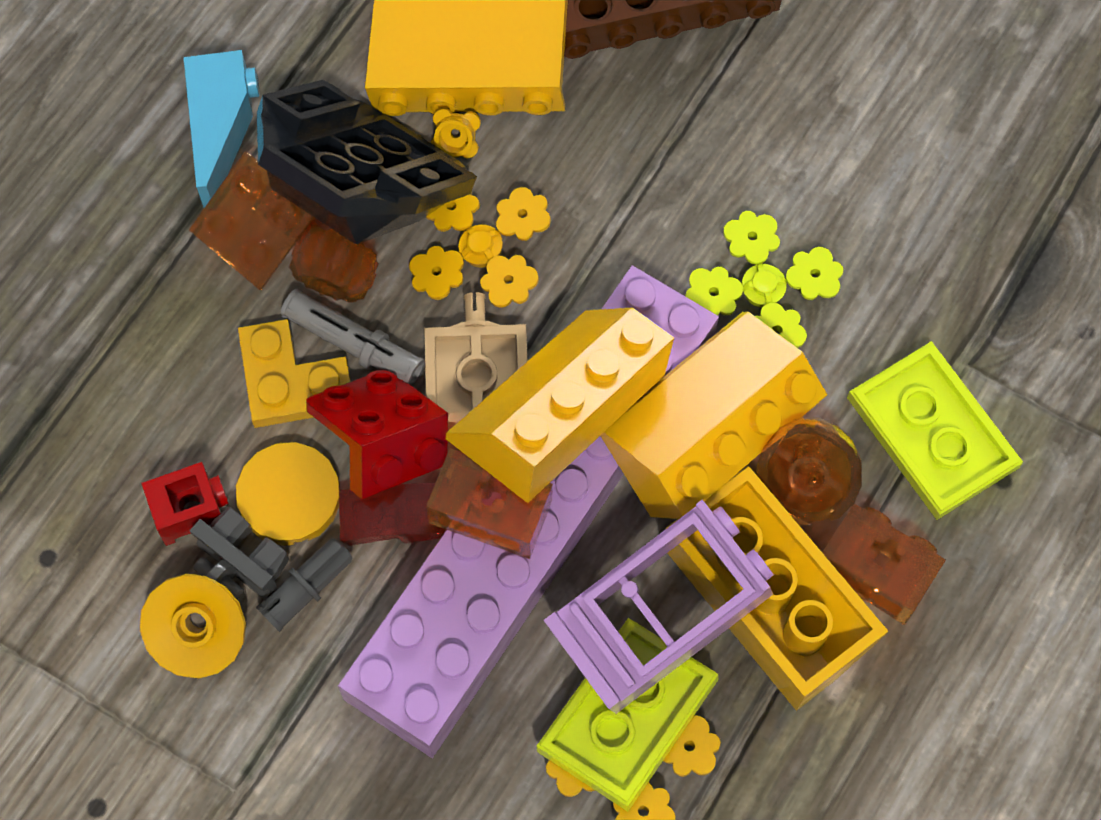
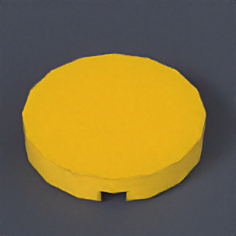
[236,442,341,546]

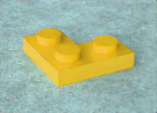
[238,319,351,428]

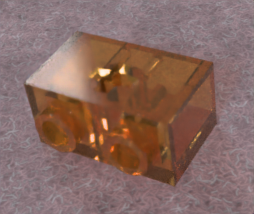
[426,448,553,559]
[822,503,946,625]

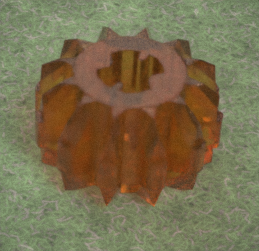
[289,227,379,303]

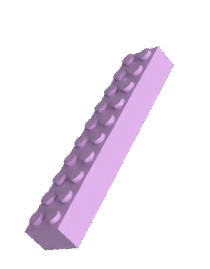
[338,265,719,758]

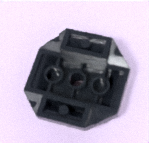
[257,80,477,245]

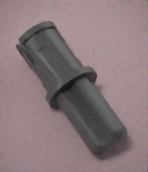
[256,538,353,632]

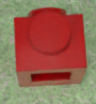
[141,462,229,546]

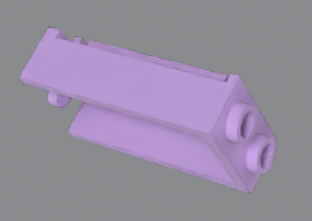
[544,500,774,714]

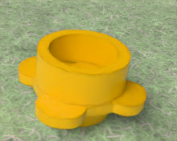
[431,108,481,158]

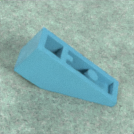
[183,50,259,210]

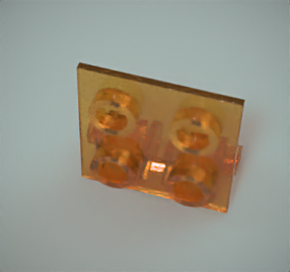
[189,151,319,290]

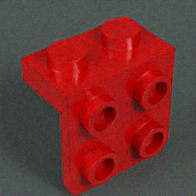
[306,370,448,499]

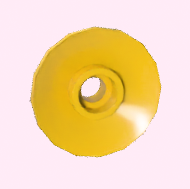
[140,574,246,679]

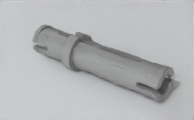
[281,289,425,387]

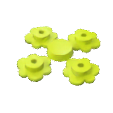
[685,211,843,348]

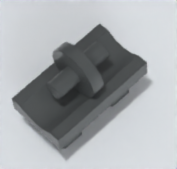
[190,507,289,600]

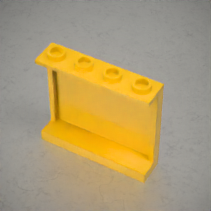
[365,0,568,116]

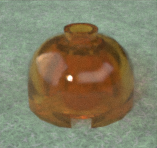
[756,417,862,525]

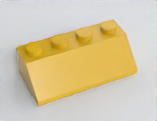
[445,307,674,503]
[600,311,827,519]
[666,466,888,711]

